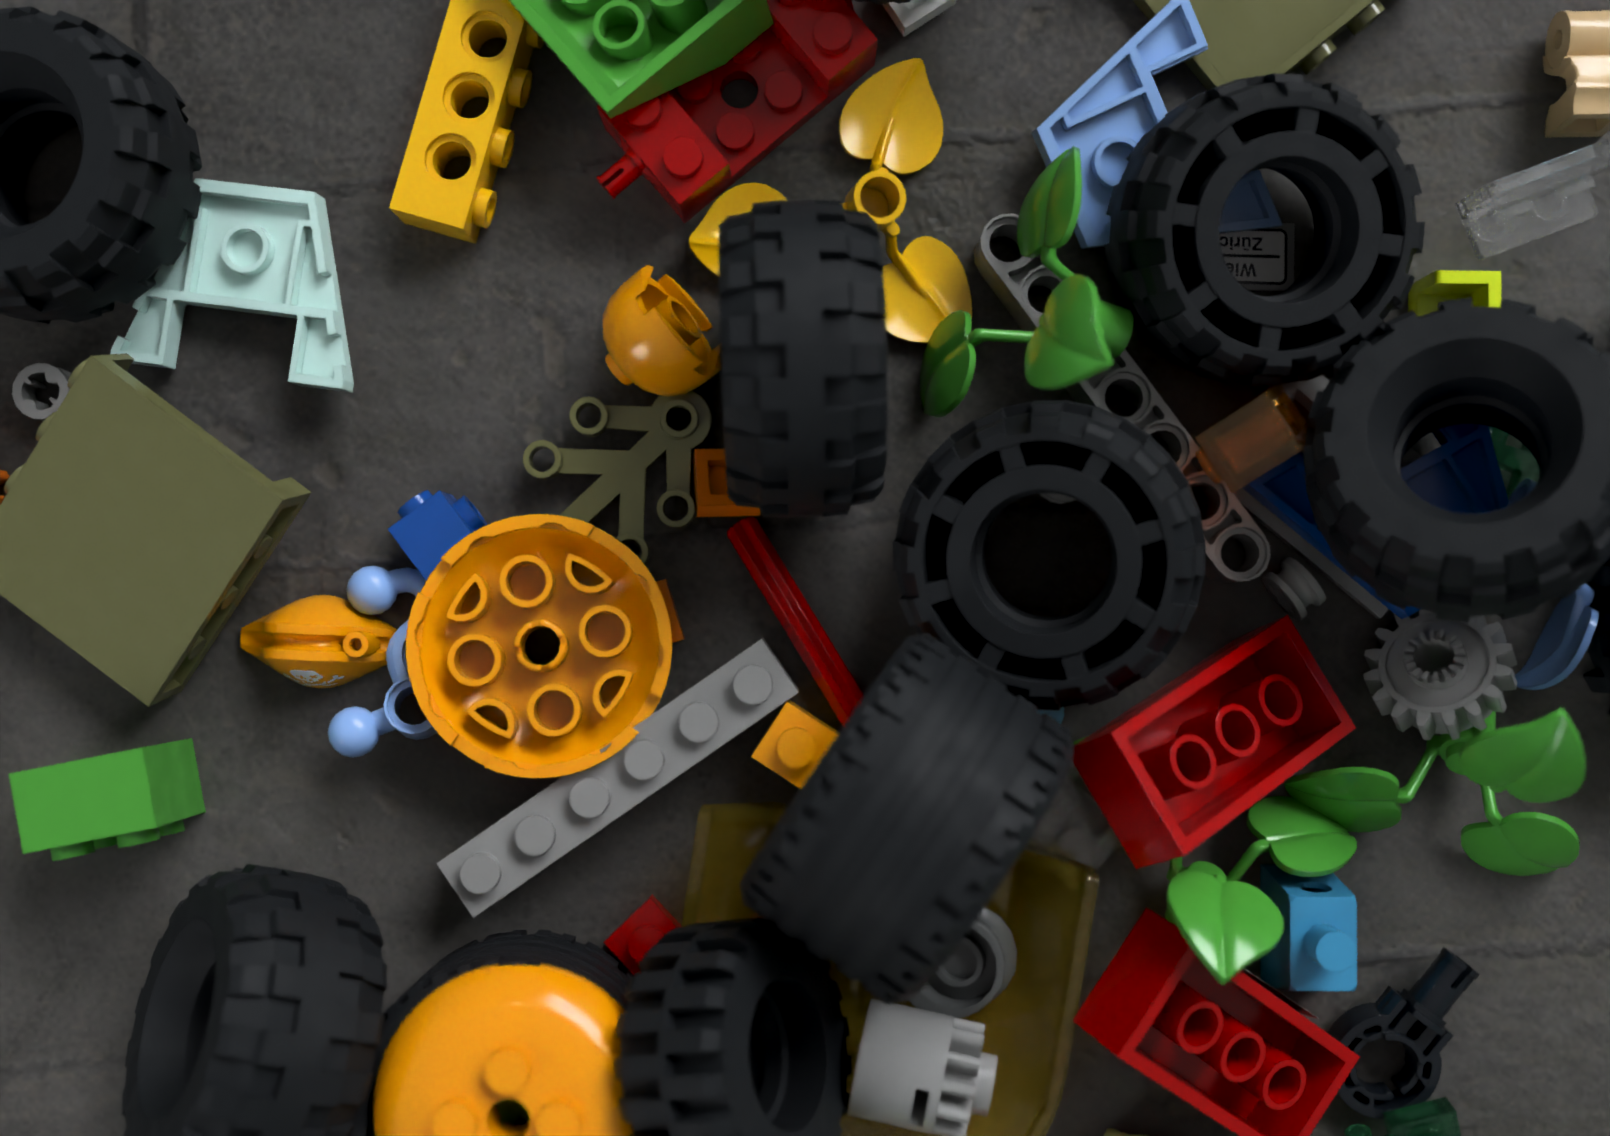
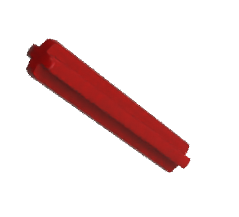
[727,516,864,726]

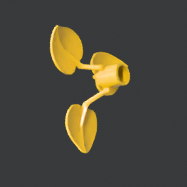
[688,58,972,343]

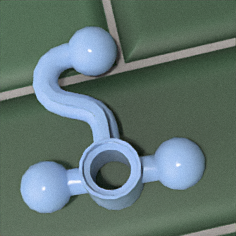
[328,565,437,758]

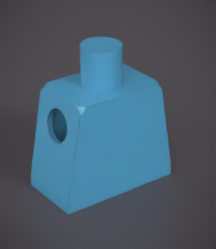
[1260,864,1357,991]

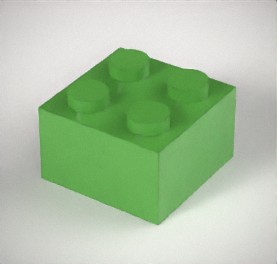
[9,738,206,861]

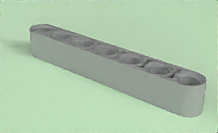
[974,213,1271,583]

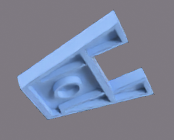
[1031,0,1283,249]

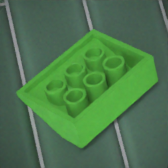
[508,0,774,119]

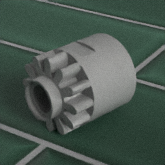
[848,998,998,1136]

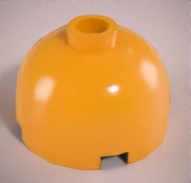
[603,265,721,397]

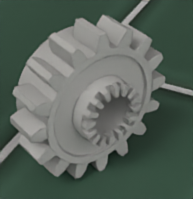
[1363,609,1517,740]

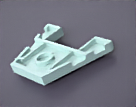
[110,178,354,393]

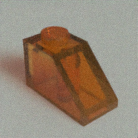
[1195,384,1307,493]

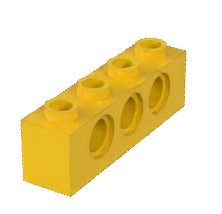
[389,0,544,244]

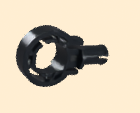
[1328,947,1480,1119]

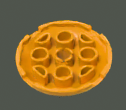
[406,514,672,778]
[373,963,634,1136]

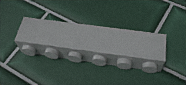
[436,638,799,918]

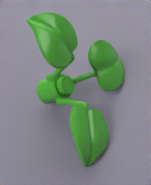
[920,146,1134,418]
[1284,708,1586,876]
[1073,736,1357,984]

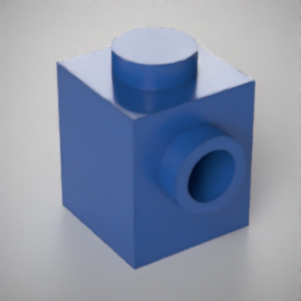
[388,490,488,581]

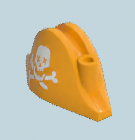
[240,595,397,688]

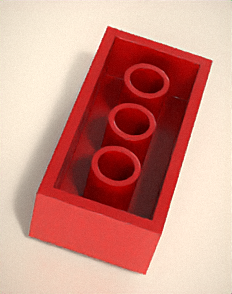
[1072,615,1356,869]
[1072,907,1360,1136]

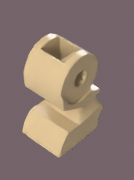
[1543,10,1610,138]

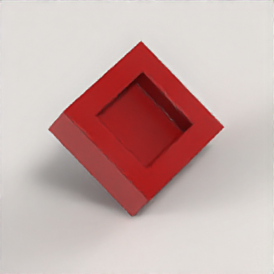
[603,894,683,975]

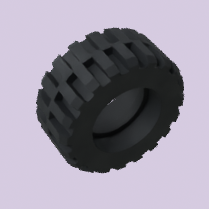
[615,917,851,1136]

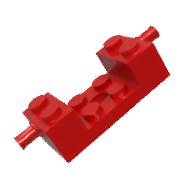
[596,0,878,223]

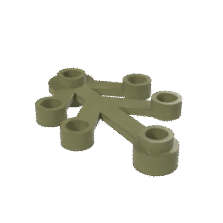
[523,391,712,565]

